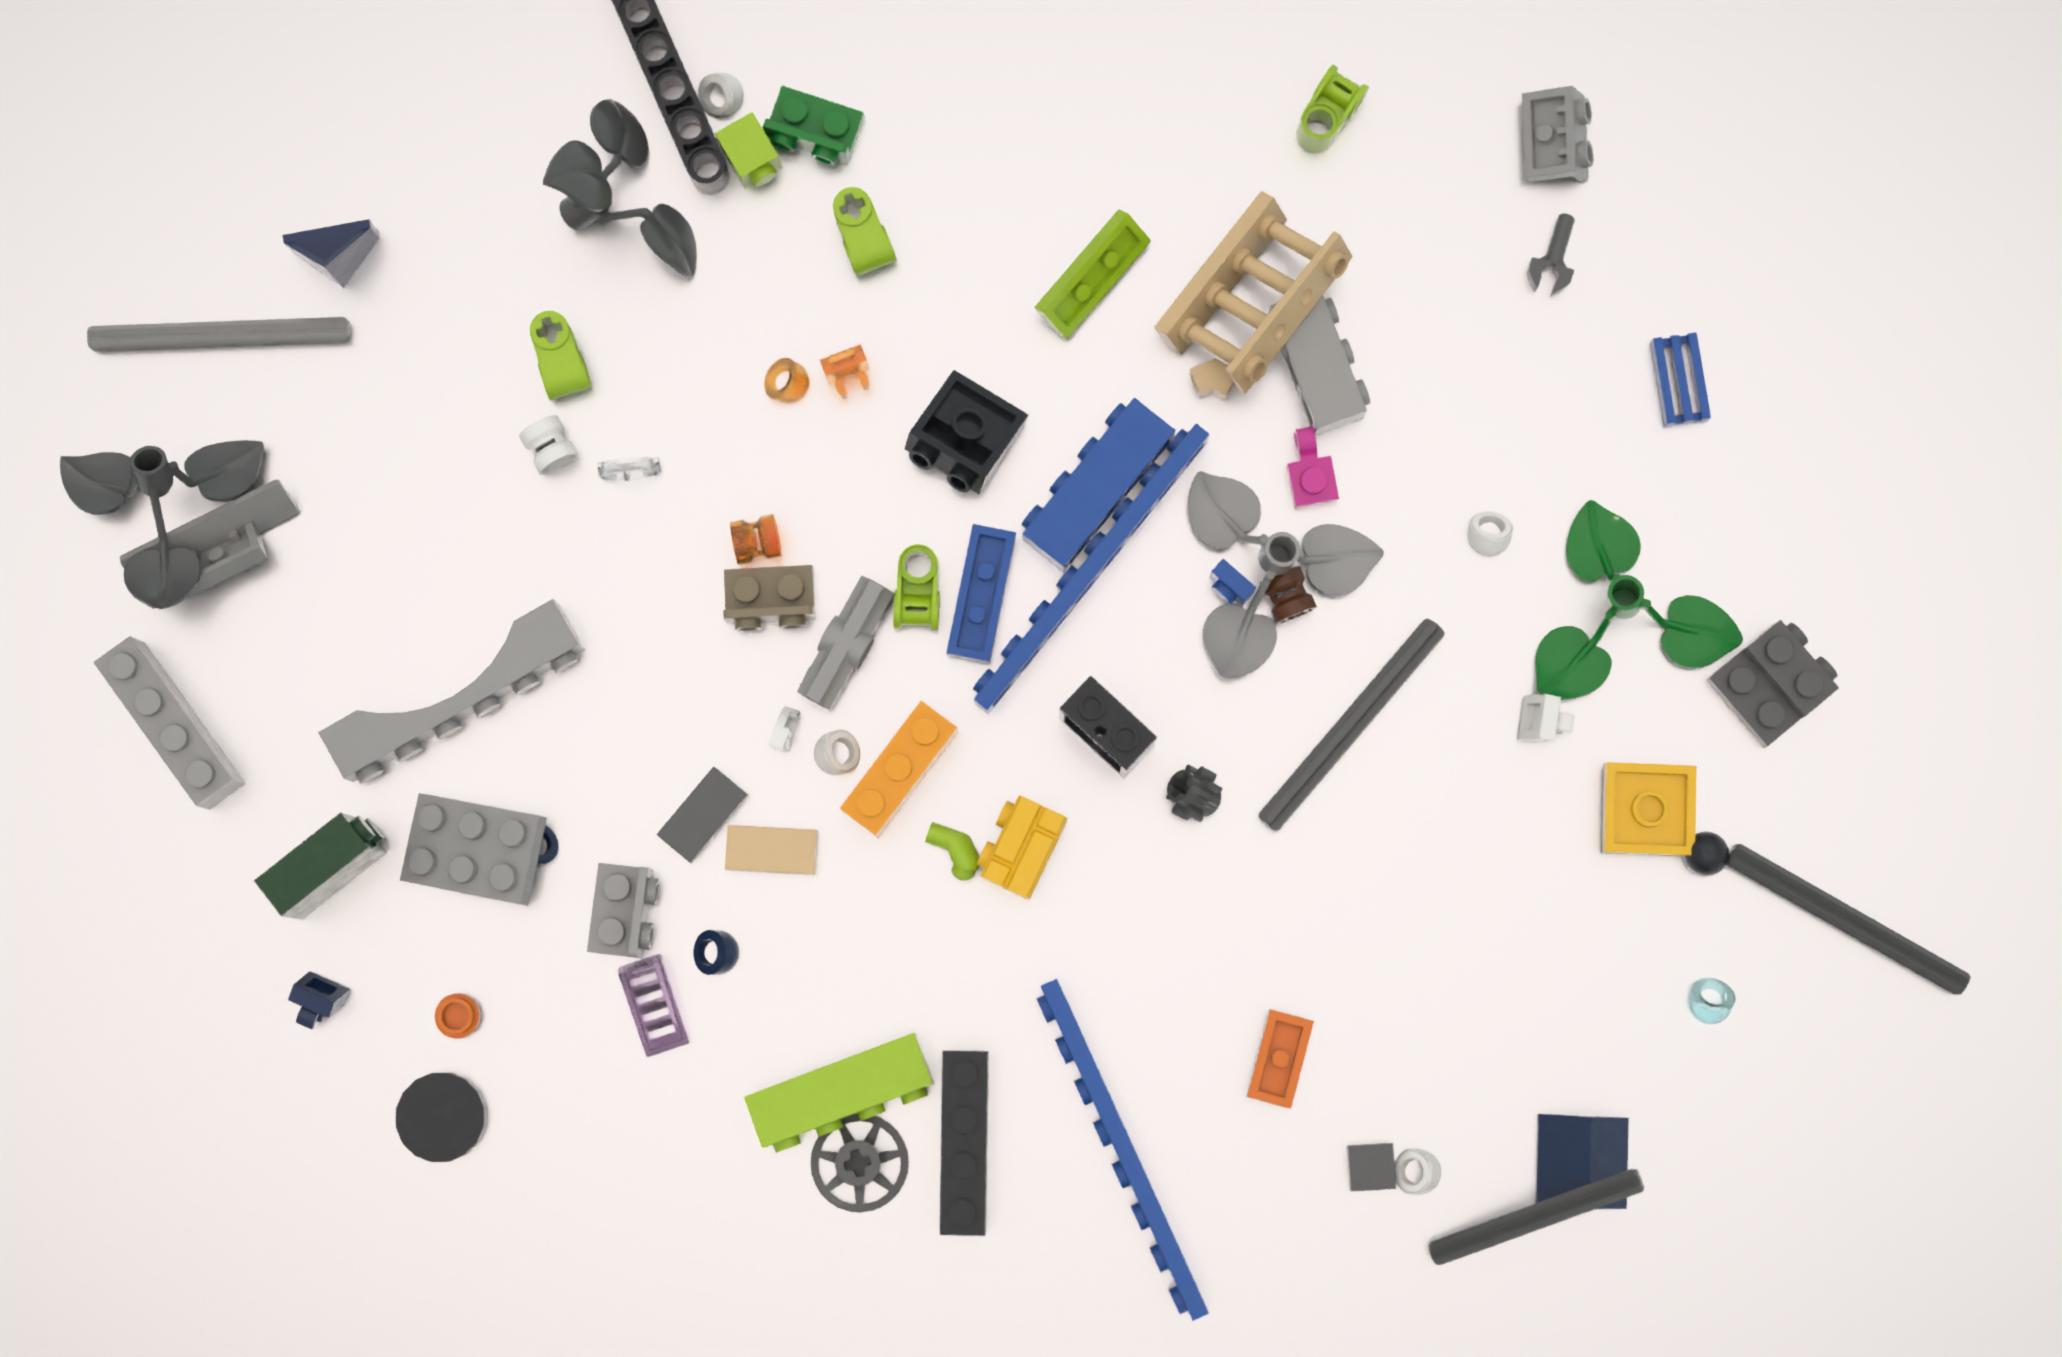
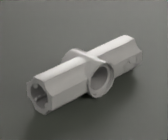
[797,575,895,711]

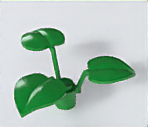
[1535,500,1743,700]

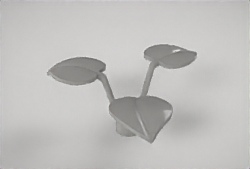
[1187,471,1384,679]

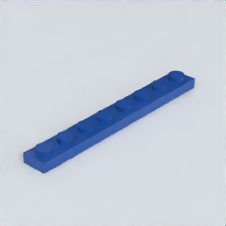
[973,423,1210,715]
[1036,979,1209,1321]

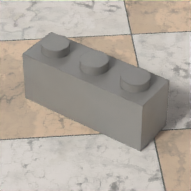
[1268,296,1370,436]

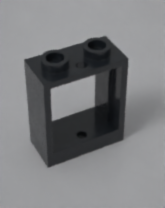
[1059,675,1157,779]

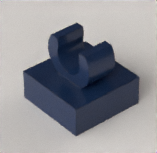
[288,971,350,1030]

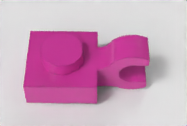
[1286,426,1339,509]

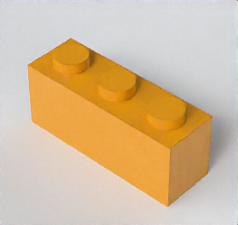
[840,701,958,839]

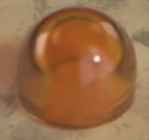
[764,358,810,404]

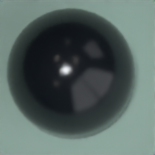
[1682,831,1729,877]

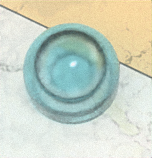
[1688,977,1736,1025]

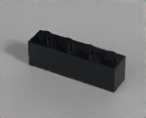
[939,1051,989,1236]

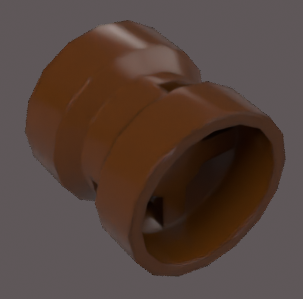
[1259,566,1317,624]

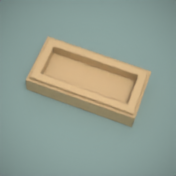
[725,825,818,875]

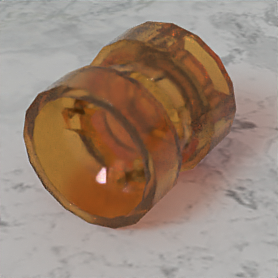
[730,513,782,565]

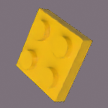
[1602,762,1697,856]

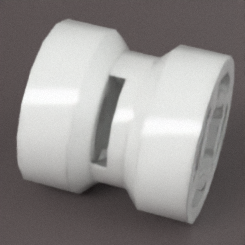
[519,415,579,475]

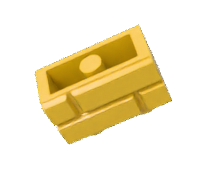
[976,795,1068,901]

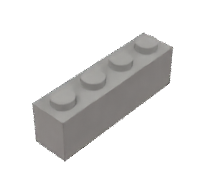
[93,636,246,810]

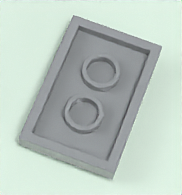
[400,793,547,906]

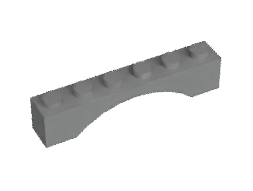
[318,599,585,784]

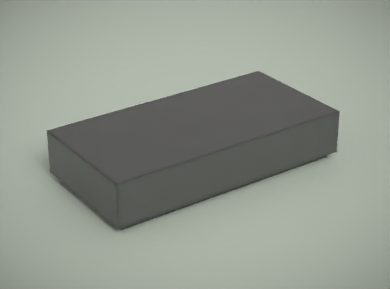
[656,766,749,864]

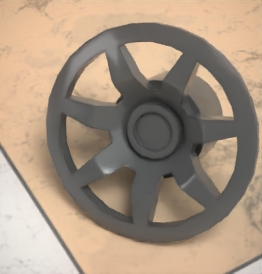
[810,1113,909,1213]

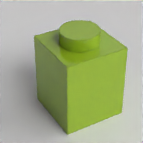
[714,112,782,189]

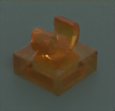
[820,344,870,399]

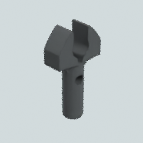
[1526,213,1575,297]

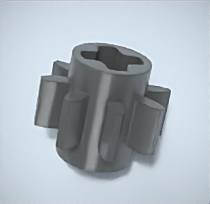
[1166,764,1223,822]

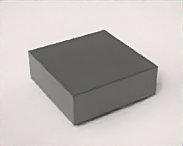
[1347,1143,1396,1192]

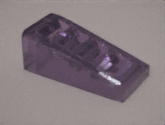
[618,954,689,1058]

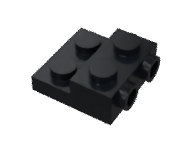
[904,370,1029,494]

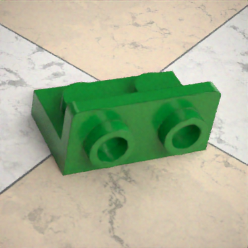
[763,85,865,166]

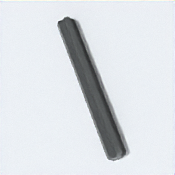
[1428,1169,1645,1265]

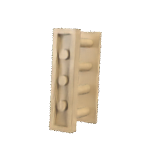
[1154,191,1353,394]

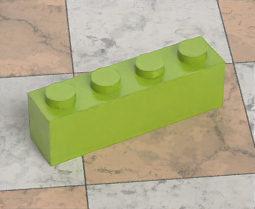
[744,1033,934,1153]

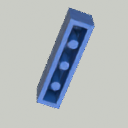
[1021,397,1176,573]

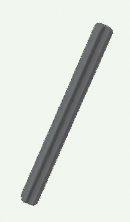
[1258,618,1445,831]
[1727,844,1971,995]

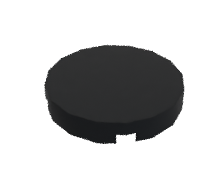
[395,1073,487,1162]

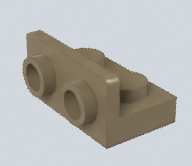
[723,565,816,631]

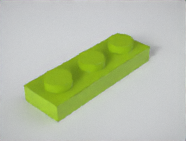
[1034,209,1151,339]

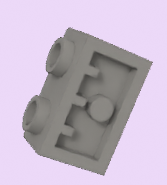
[1522,85,1594,182]
[587,863,659,958]

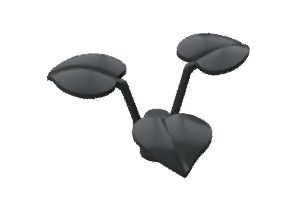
[542,98,696,279]
[60,440,264,609]

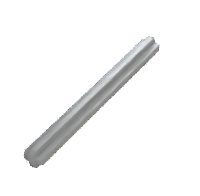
[87,317,350,351]

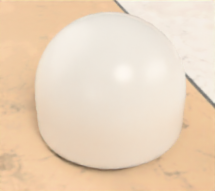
[698,72,744,117]
[1467,511,1513,556]
[814,729,860,775]
[1395,1149,1442,1195]

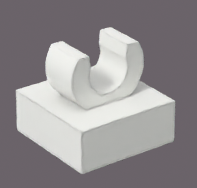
[1518,694,1575,743]

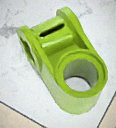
[1296,64,1370,153]
[833,187,897,277]
[529,310,592,401]
[893,544,940,631]

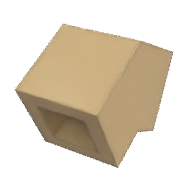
[1189,358,1234,401]

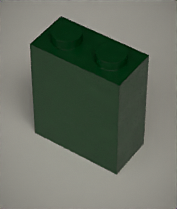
[254,812,387,920]

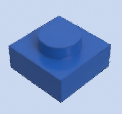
[1209,559,1257,606]

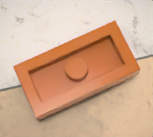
[1246,1009,1314,1109]

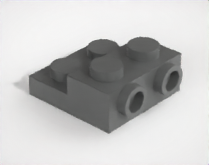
[1706,620,1839,748]

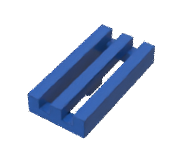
[1650,332,1711,427]

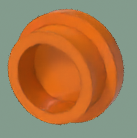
[435,993,481,1039]

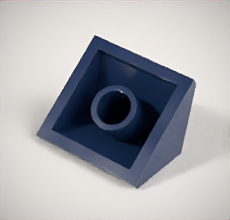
[1535,1114,1629,1209]

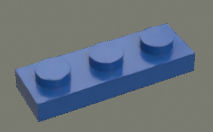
[946,524,1016,664]

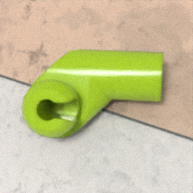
[925,822,979,881]

